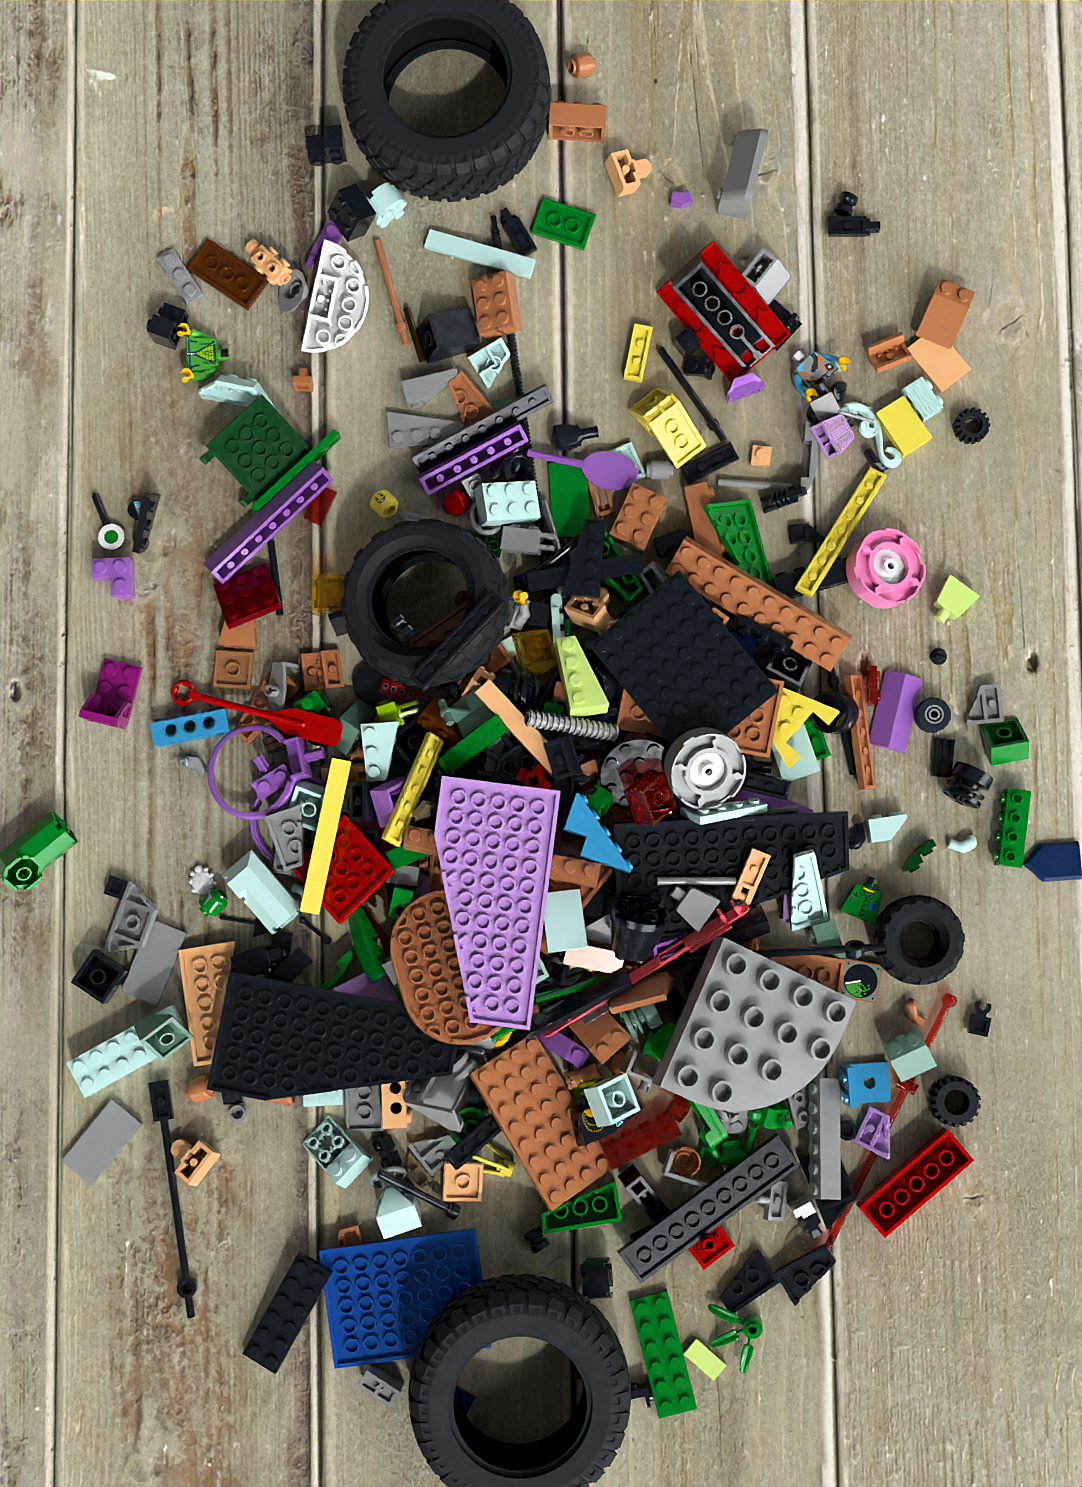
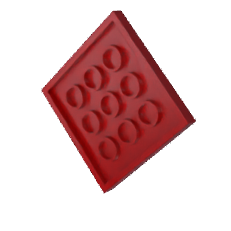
[292,814,396,924]

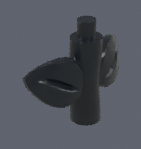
[806,378,847,419]

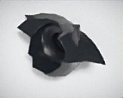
[489,448,531,482]

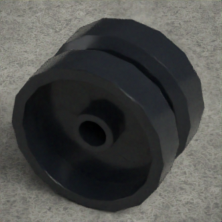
[810,691,859,734]

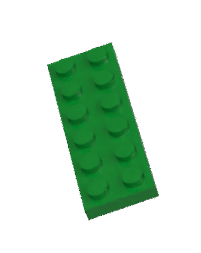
[629,1290,697,1419]

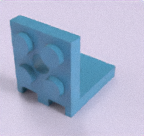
[838,1061,891,1108]

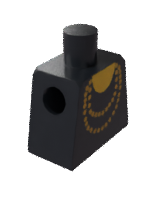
[571,1096,617,1147]

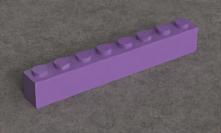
[203,460,333,584]

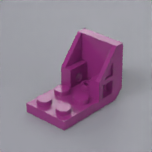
[78,658,143,730]

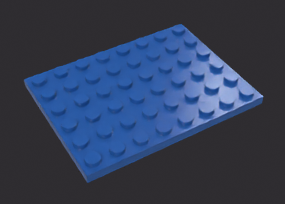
[319,1228,491,1369]

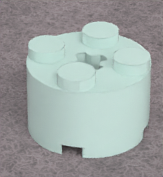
[366,182,407,228]

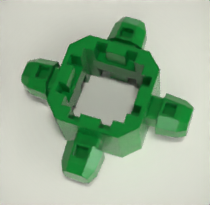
[747,1103,792,1129]

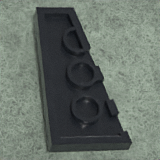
[561,519,605,598]

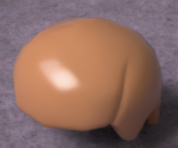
[671,1146,701,1176]

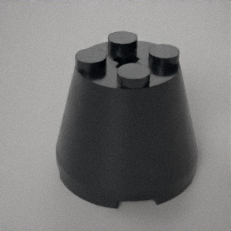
[610,894,670,964]

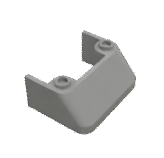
[717,128,769,220]

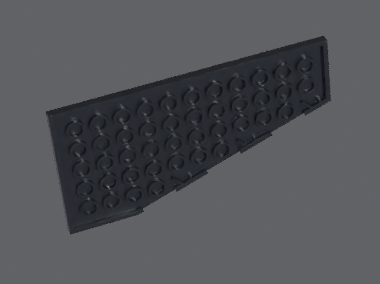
[613,811,850,938]
[206,971,458,1101]

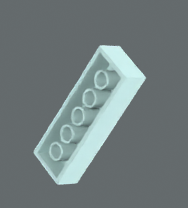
[66,1005,188,1098]

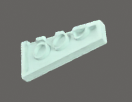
[790,849,829,931]

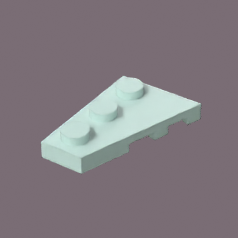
[360,720,400,782]

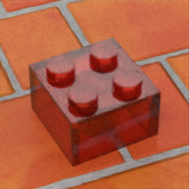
[623,772,677,826]

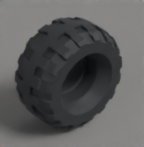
[872,895,965,985]

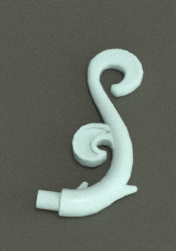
[837,402,902,468]

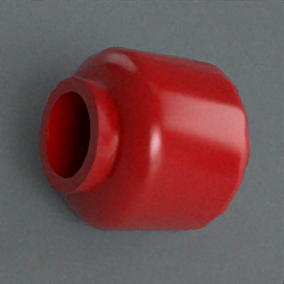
[442,489,471,517]

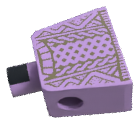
[810,414,854,459]

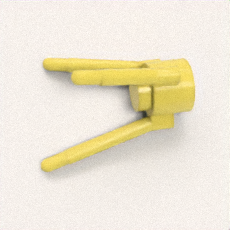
[472,1143,515,1178]

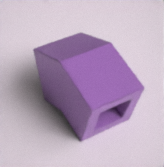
[670,190,693,209]

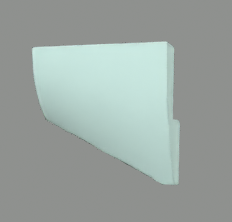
[467,338,511,388]

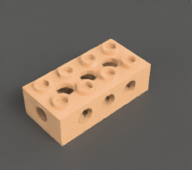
[381,1080,413,1129]

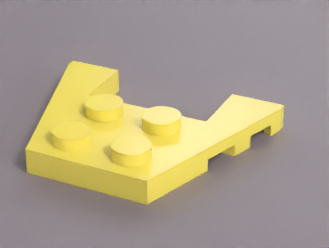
[773,688,840,769]

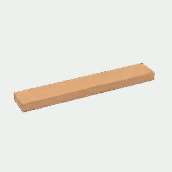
[475,679,553,777]

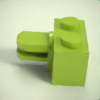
[376,700,421,730]

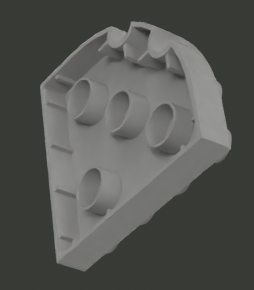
[652,936,856,1111]

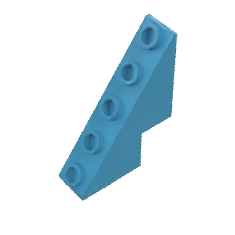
[563,793,633,873]

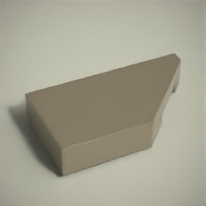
[412,799,438,828]
[406,1151,434,1190]

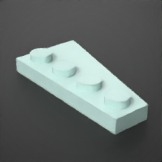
[680,798,767,825]

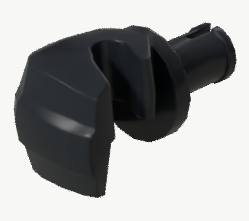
[550,423,599,451]

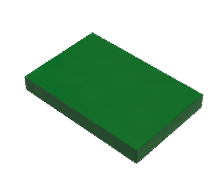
[531,197,596,251]

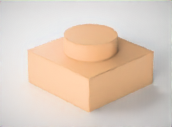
[750,445,772,467]

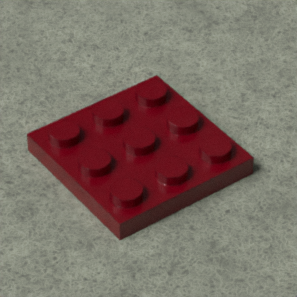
[213,563,283,630]

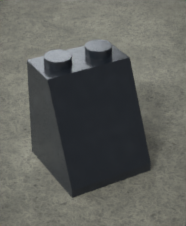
[417,308,480,364]

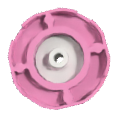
[846,528,926,608]

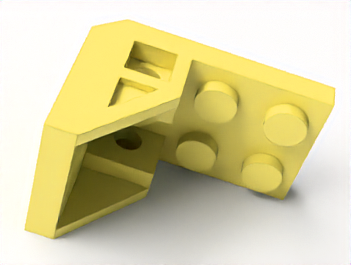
[628,387,706,469]

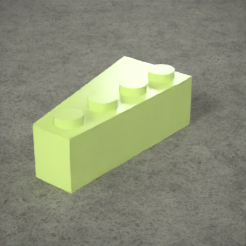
[554,636,609,718]

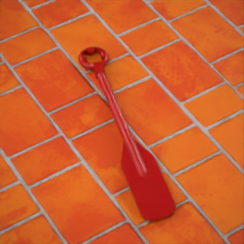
[171,679,343,746]

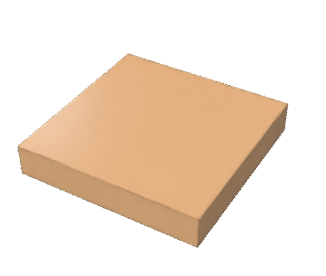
[442,1161,484,1202]

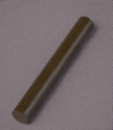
[403,307,426,363]

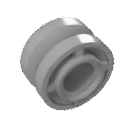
[453,1051,477,1081]

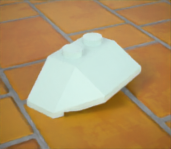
[198,374,275,408]

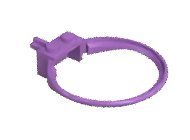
[207,724,326,820]
[250,754,346,863]

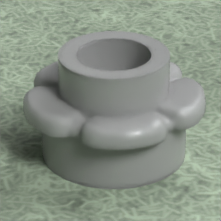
[229,1103,248,1122]

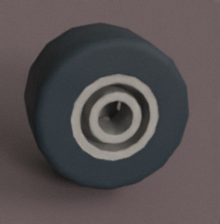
[914,698,951,733]

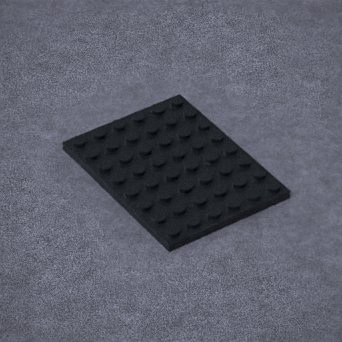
[589,570,778,745]

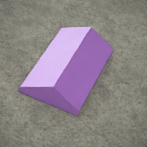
[869,670,923,753]

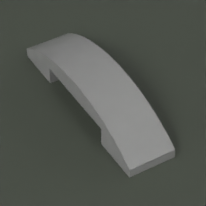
[798,421,818,500]

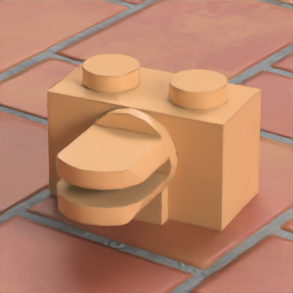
[605,149,652,197]
[564,588,612,633]
[171,1139,221,1186]

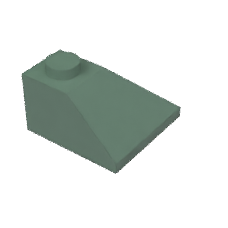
[134,1014,194,1061]

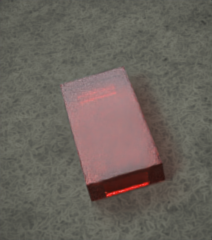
[304,487,337,527]

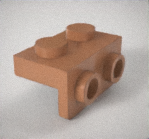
[867,332,912,374]

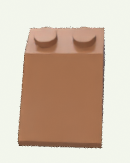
[916,278,975,349]
[568,1011,631,1064]

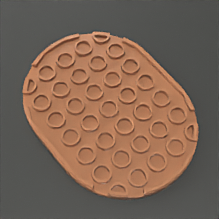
[390,889,502,1045]

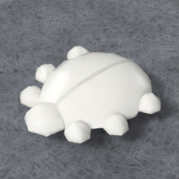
[188,865,217,894]

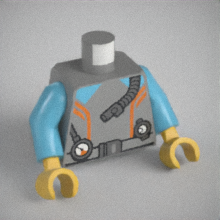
[792,350,851,403]

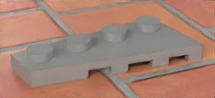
[386,411,464,450]

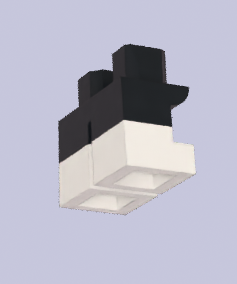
[788,1195,822,1239]

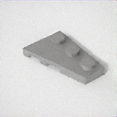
[264,804,304,871]

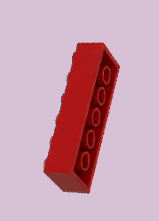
[855,1127,974,1238]

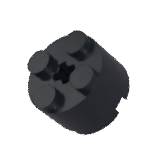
[581,1257,613,1299]

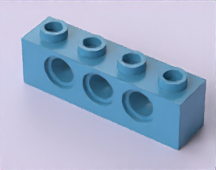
[150,706,232,748]

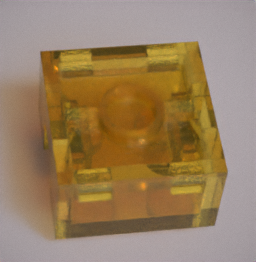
[312,574,346,616]

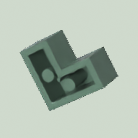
[333,699,377,756]

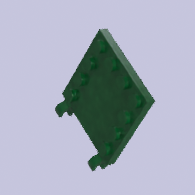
[199,394,312,508]

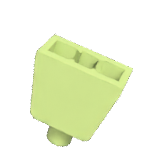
[933,575,980,624]

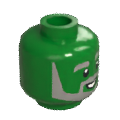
[199,888,228,917]

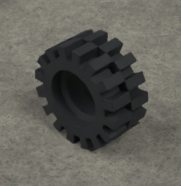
[953,407,990,445]

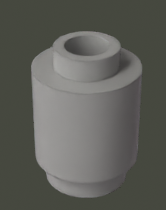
[647,460,673,479]

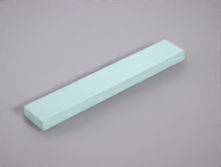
[424,229,536,279]

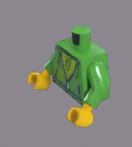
[177,323,230,383]

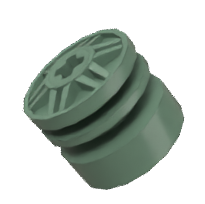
[617,1004,663,1039]

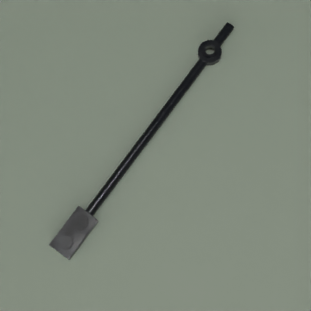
[647,940,885,970]
[148,1079,198,1318]

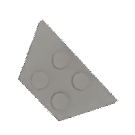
[103,881,158,953]

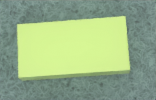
[683,1338,726,1381]

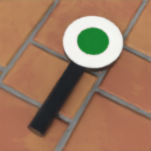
[91,493,125,551]

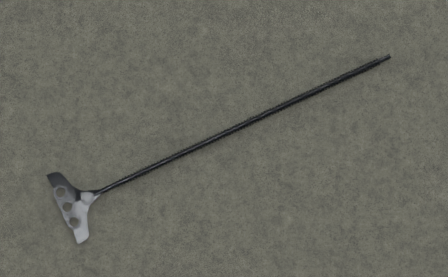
[490,215,583,637]

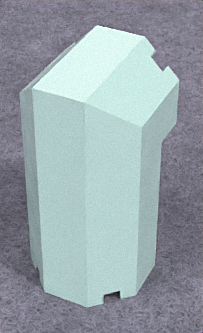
[221,850,300,934]

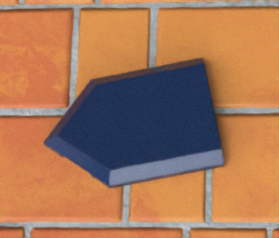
[1023,841,1082,882]

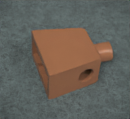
[219,619,258,650]

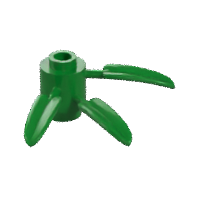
[708,1304,763,1373]

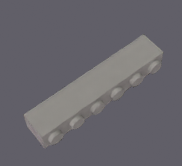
[808,1078,841,1200]

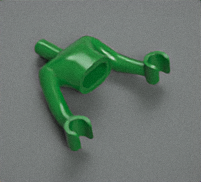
[698,1120,760,1166]

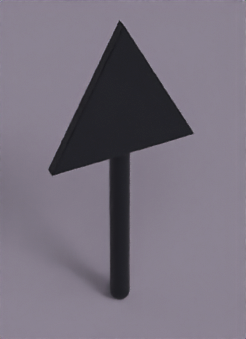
[219,916,281,937]

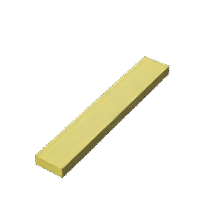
[381,732,445,847]

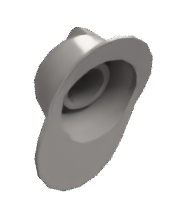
[278,269,309,312]

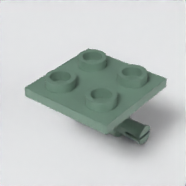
[438,686,494,738]

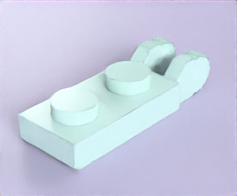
[551,594,565,647]

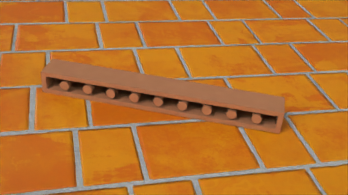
[403,825,601,888]

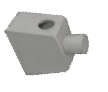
[670,885,720,932]

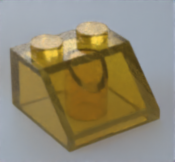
[511,629,557,675]

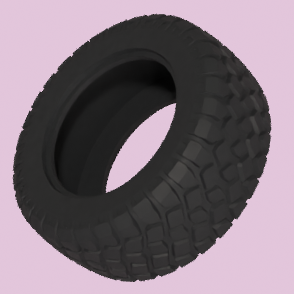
[342,0,551,202]
[408,1274,631,1487]

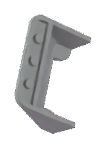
[403,1045,488,1132]

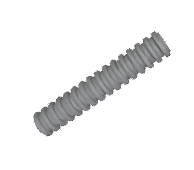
[524,709,619,741]

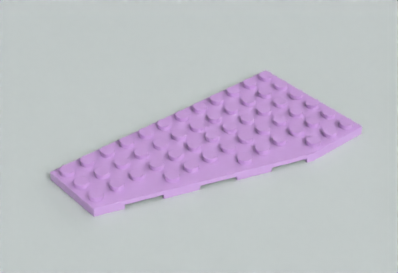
[434,776,561,1030]

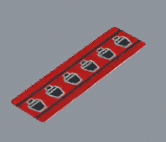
[379,678,433,709]

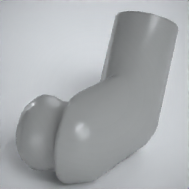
[179,755,207,777]

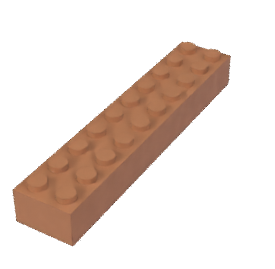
[665,536,852,672]

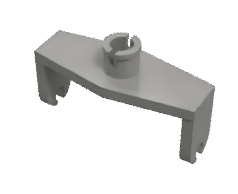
[264,662,299,722]
[619,1047,660,1093]
[661,1148,728,1194]

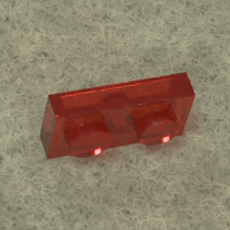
[866,666,881,706]

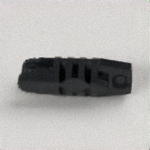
[760,485,807,514]

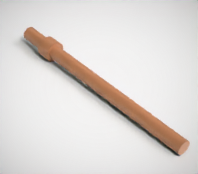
[374,239,410,347]

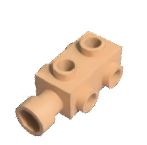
[245,239,292,286]

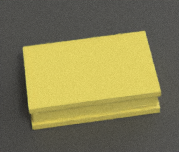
[875,395,933,458]

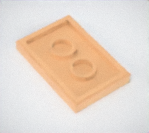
[908,338,971,393]

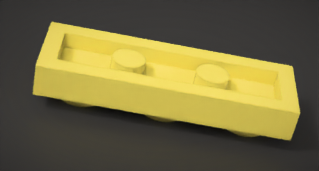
[623,324,653,383]

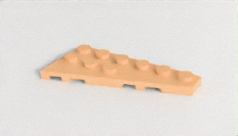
[178,941,236,1066]

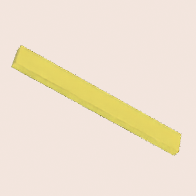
[794,466,887,598]
[299,757,351,915]

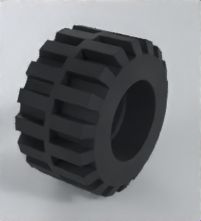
[927,1076,981,1127]

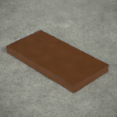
[186,238,269,311]

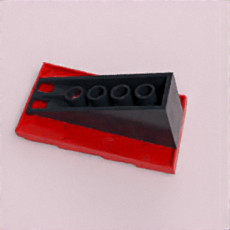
[656,240,791,384]

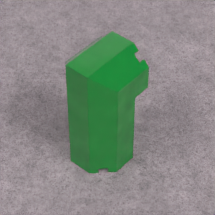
[0,812,78,891]

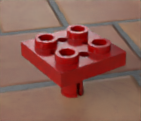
[689,1226,735,1270]

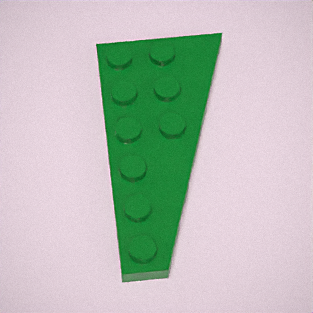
[703,499,774,588]

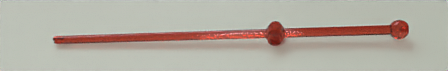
[825,993,957,1250]

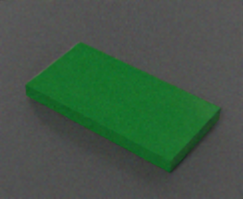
[549,463,589,538]

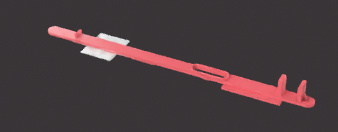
[543,899,749,1037]

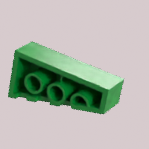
[541,1181,622,1234]

